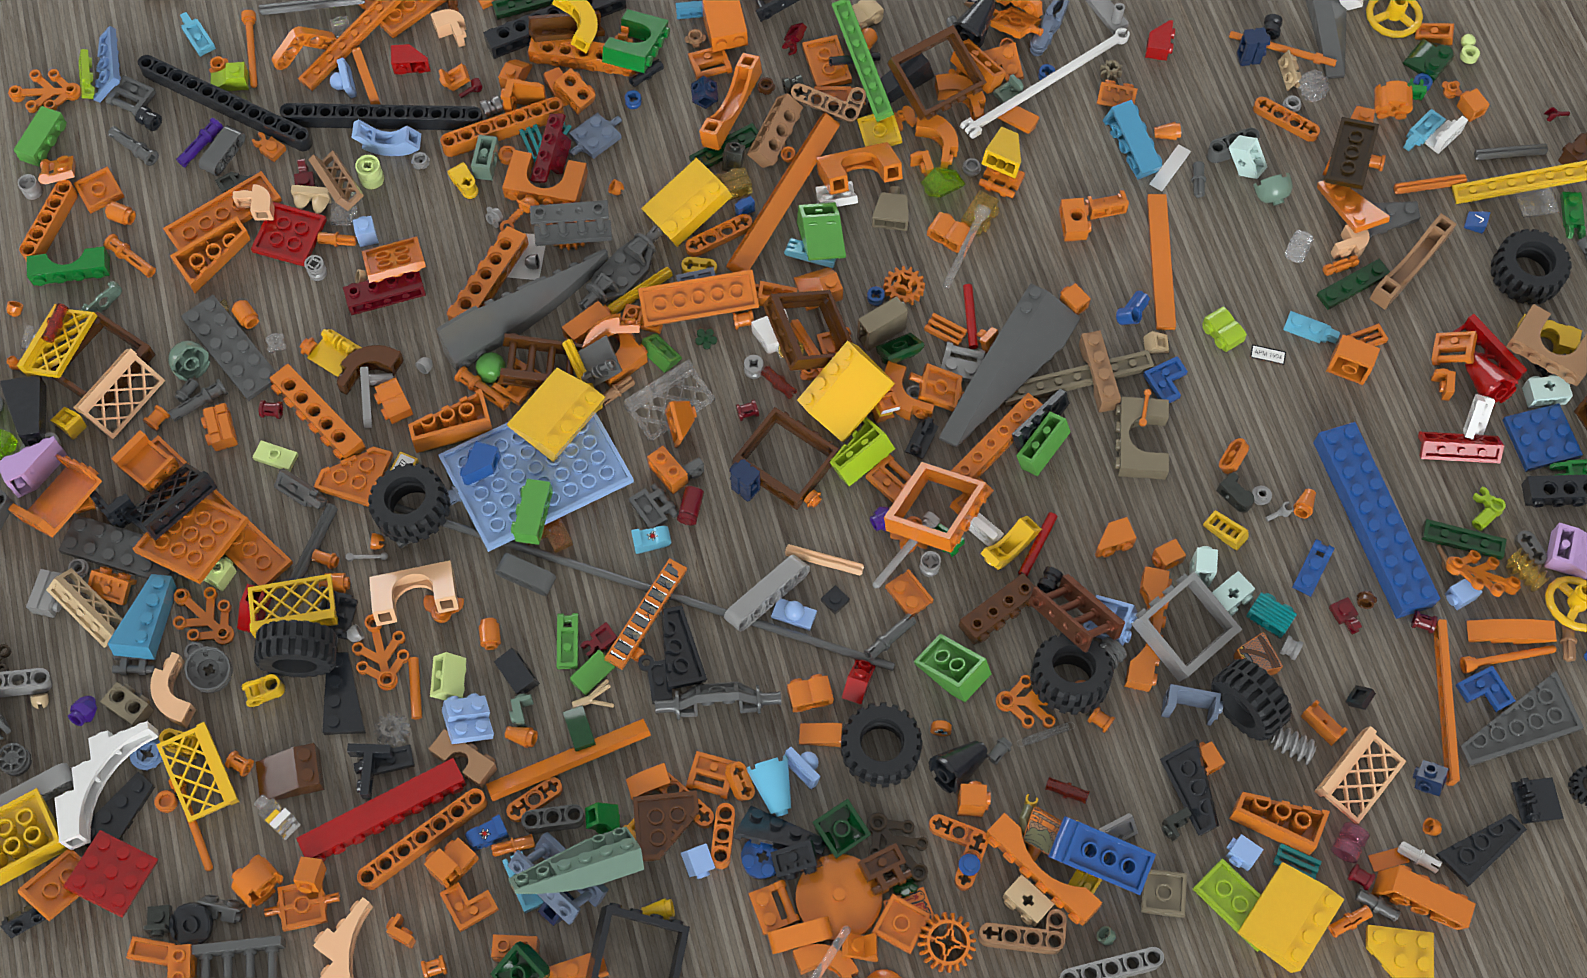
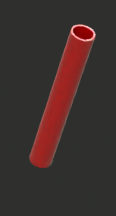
[963,284,978,349]
[1018,512,1058,577]

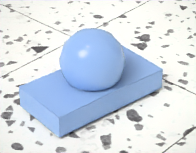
[330,57,357,98]
[771,598,817,631]
[782,747,820,789]

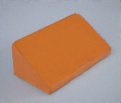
[998,106,1039,134]

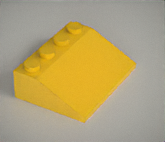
[641,158,733,247]
[797,341,895,443]
[507,368,605,462]
[0,788,68,886]
[1237,862,1344,973]

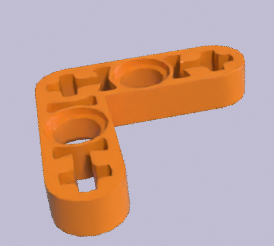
[272,26,337,70]
[929,814,988,891]

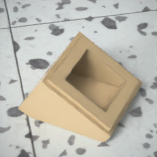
[1143,331,1169,354]

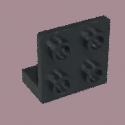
[90,490,141,528]

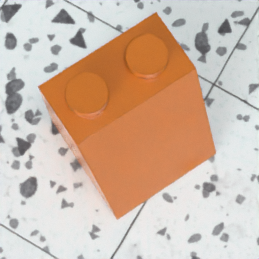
[702,0,748,52]

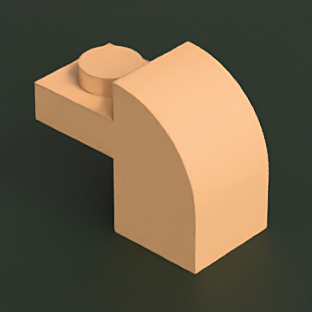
[431,9,467,47]
[232,184,275,220]
[1331,225,1369,259]

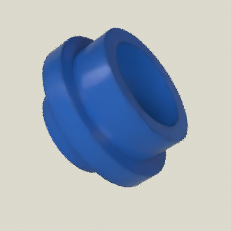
[959,854,980,876]

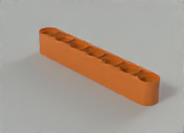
[440,97,564,157]
[357,788,487,890]

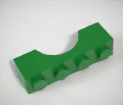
[27,246,110,286]

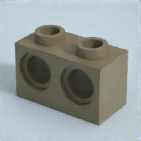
[100,682,155,727]

